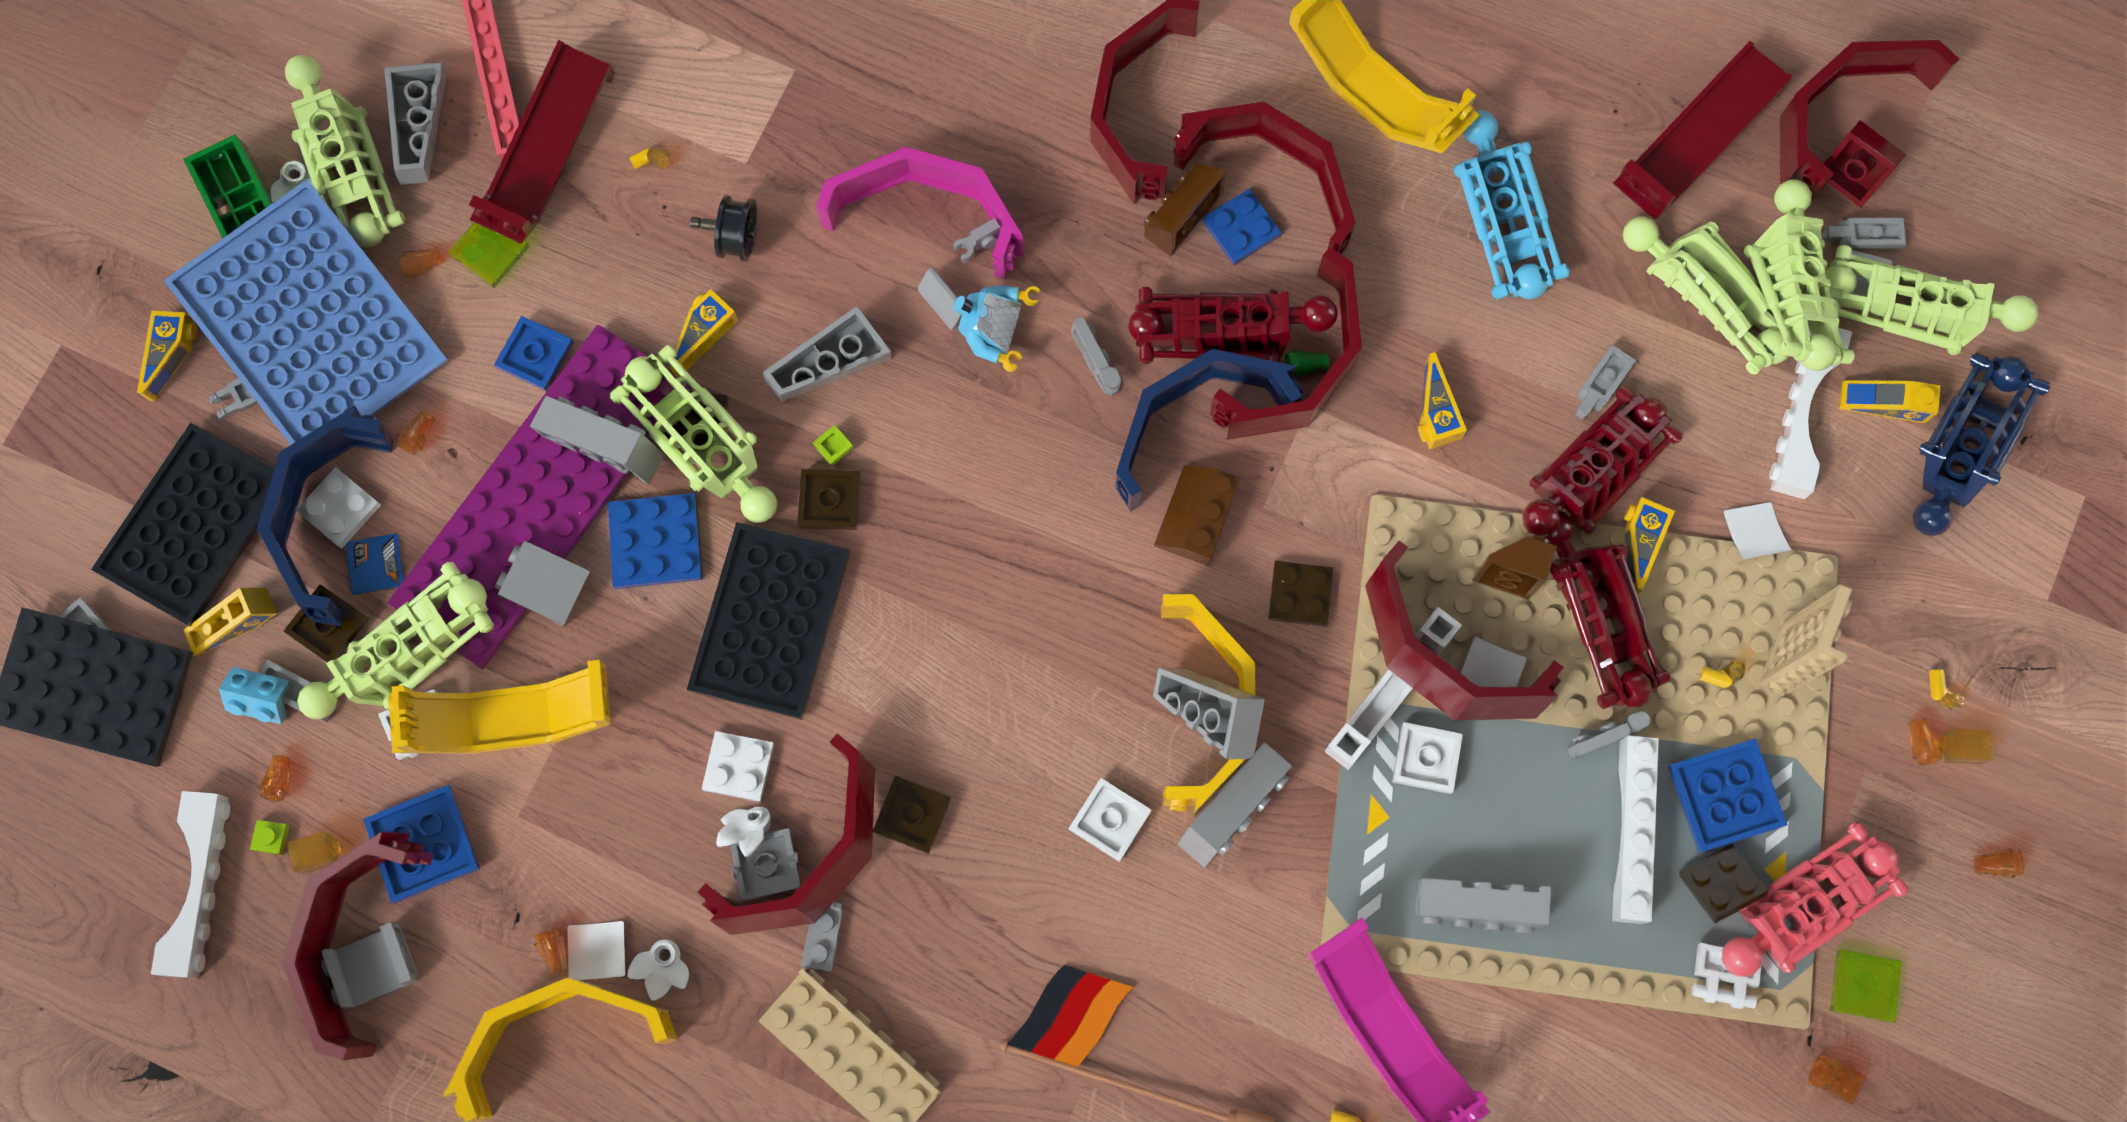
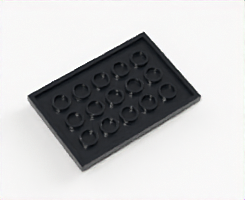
[91,422,274,627]
[686,522,850,720]
[0,607,193,767]

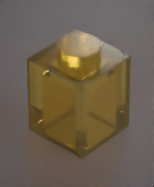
[1940,729,1992,764]
[287,832,340,874]

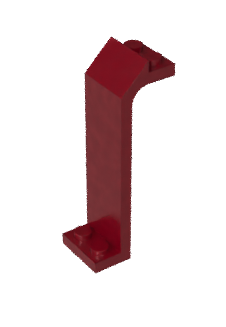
[469,40,615,244]
[1612,41,1793,220]

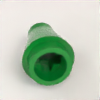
[1285,350,1329,378]

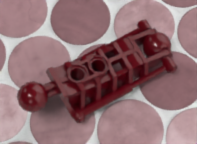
[1128,287,1338,364]
[1522,386,1684,537]
[1539,511,1670,709]

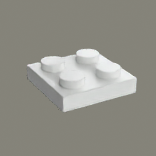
[296,467,381,549]
[1392,722,1463,794]
[702,731,775,802]
[1068,778,1152,862]

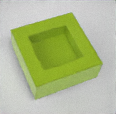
[812,425,854,467]
[250,820,290,855]

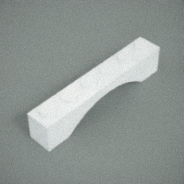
[1769,328,1852,499]
[1325,607,1462,770]
[1612,735,1659,924]
[151,791,230,979]

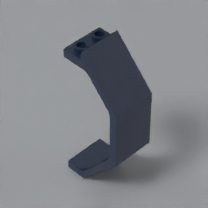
[1115,349,1303,512]
[257,405,394,627]

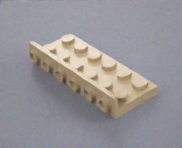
[1759,585,1852,695]
[759,968,942,1122]

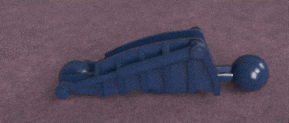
[1913,352,2051,536]

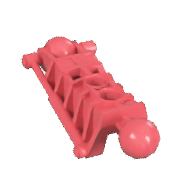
[1722,822,1909,977]

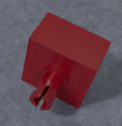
[1824,120,1907,208]

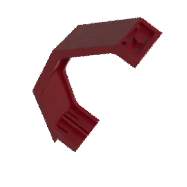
[1090,0,1200,205]
[1780,40,1960,201]
[1173,101,1356,255]
[1210,246,1362,440]
[1365,540,1564,720]
[698,733,876,935]
[282,832,434,1061]

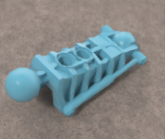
[1453,110,1570,300]

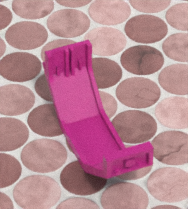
[816,147,1024,279]
[1307,918,1491,1122]

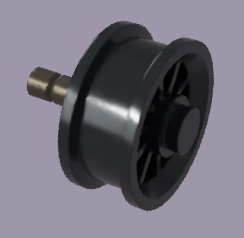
[690,195,758,262]

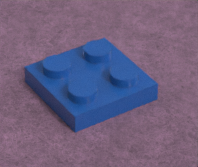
[1202,188,1281,266]
[494,316,574,392]

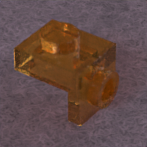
[1807,1055,1865,1105]

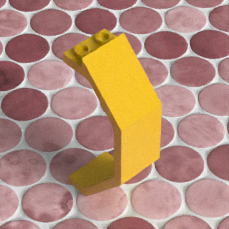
[1289,0,1480,153]
[1161,594,1257,818]
[388,659,611,754]
[443,978,678,1122]

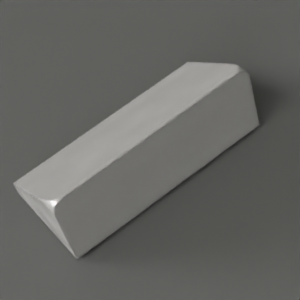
[918,267,962,330]

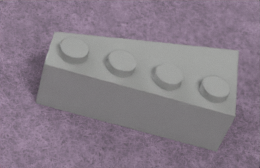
[384,63,447,185]
[763,306,891,403]
[530,396,665,485]
[1153,668,1265,759]
[1177,742,1292,868]
[1415,878,1551,935]

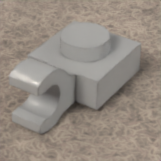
[953,218,1000,263]

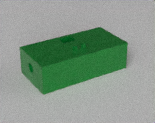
[183,134,273,239]

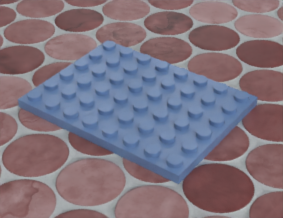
[163,179,449,445]

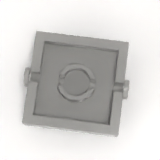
[730,828,801,902]

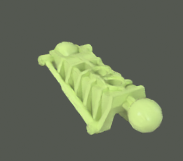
[285,55,405,248]
[1744,179,1854,371]
[1623,216,1790,375]
[1825,245,2039,355]
[609,345,777,523]
[297,562,494,719]

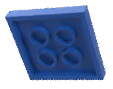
[608,493,703,589]
[1668,738,1787,853]
[363,785,480,904]

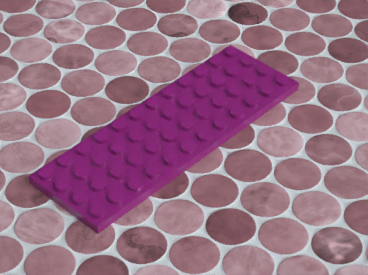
[387,324,692,669]

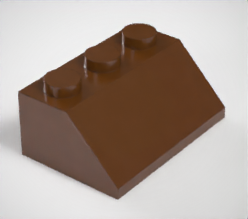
[1143,164,1226,256]
[1154,466,1240,566]
[1472,536,1557,600]

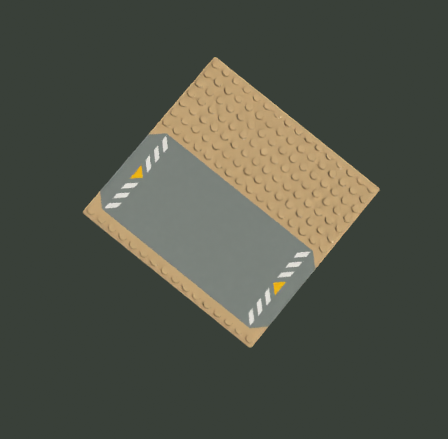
[1320,495,1838,1030]

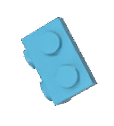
[219,667,289,724]

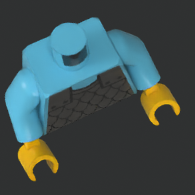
[953,285,1040,372]

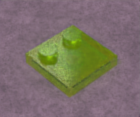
[448,222,530,288]
[1830,949,1902,1023]

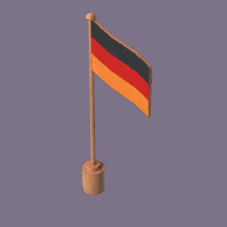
[1000,965,1275,1122]

